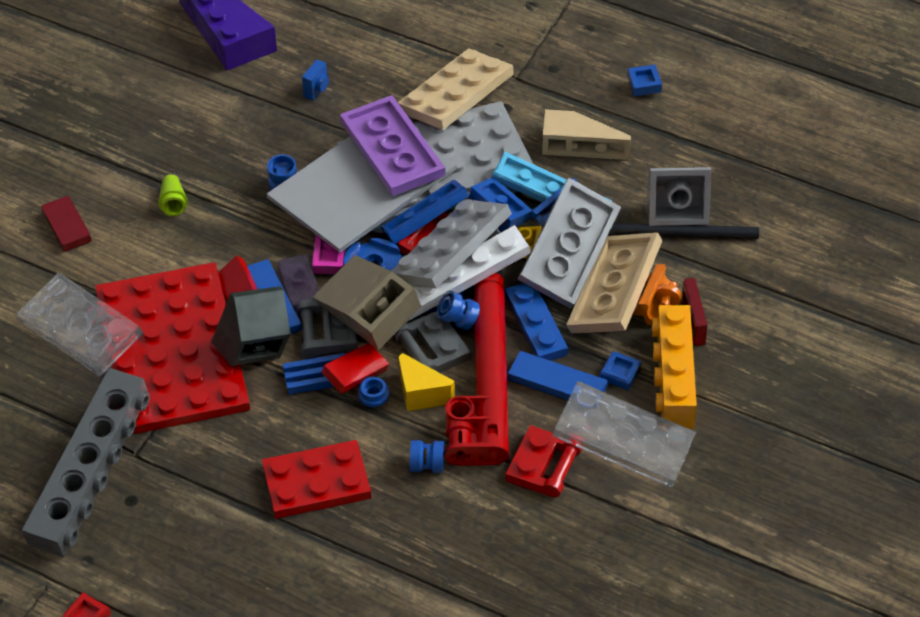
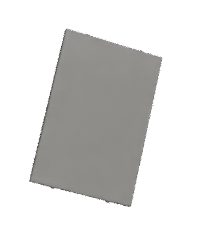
[267,137,457,253]

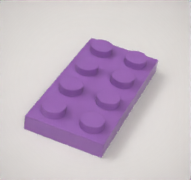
[340,95,446,196]

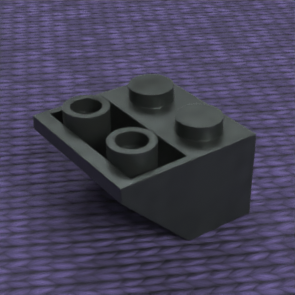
[211,286,291,366]

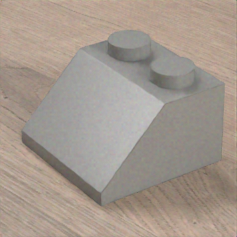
[646,167,711,226]

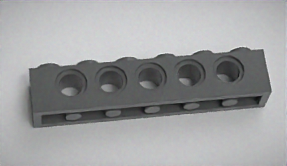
[22,368,150,557]

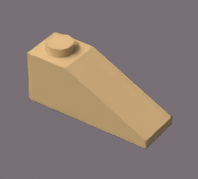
[542,109,631,160]

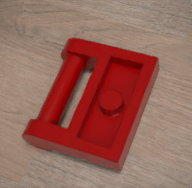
[506,425,584,498]

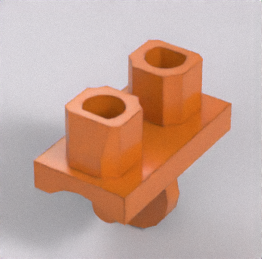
[632,264,682,326]

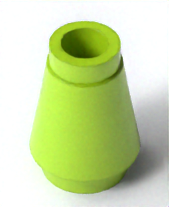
[158,175,188,216]

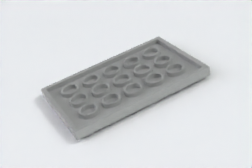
[337,101,533,229]

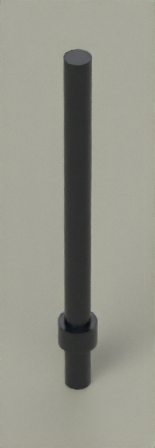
[608,221,759,239]

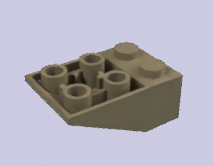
[312,255,421,350]

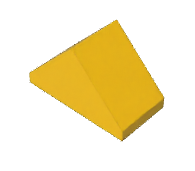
[399,353,455,411]

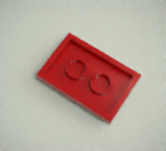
[262,440,372,519]

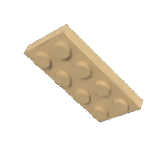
[398,48,514,130]
[567,233,662,334]

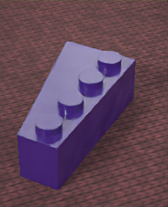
[179,0,277,71]

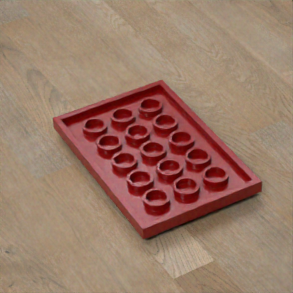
[95,262,250,435]

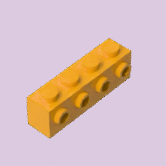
[652,305,697,429]

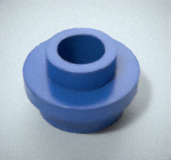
[358,377,390,407]

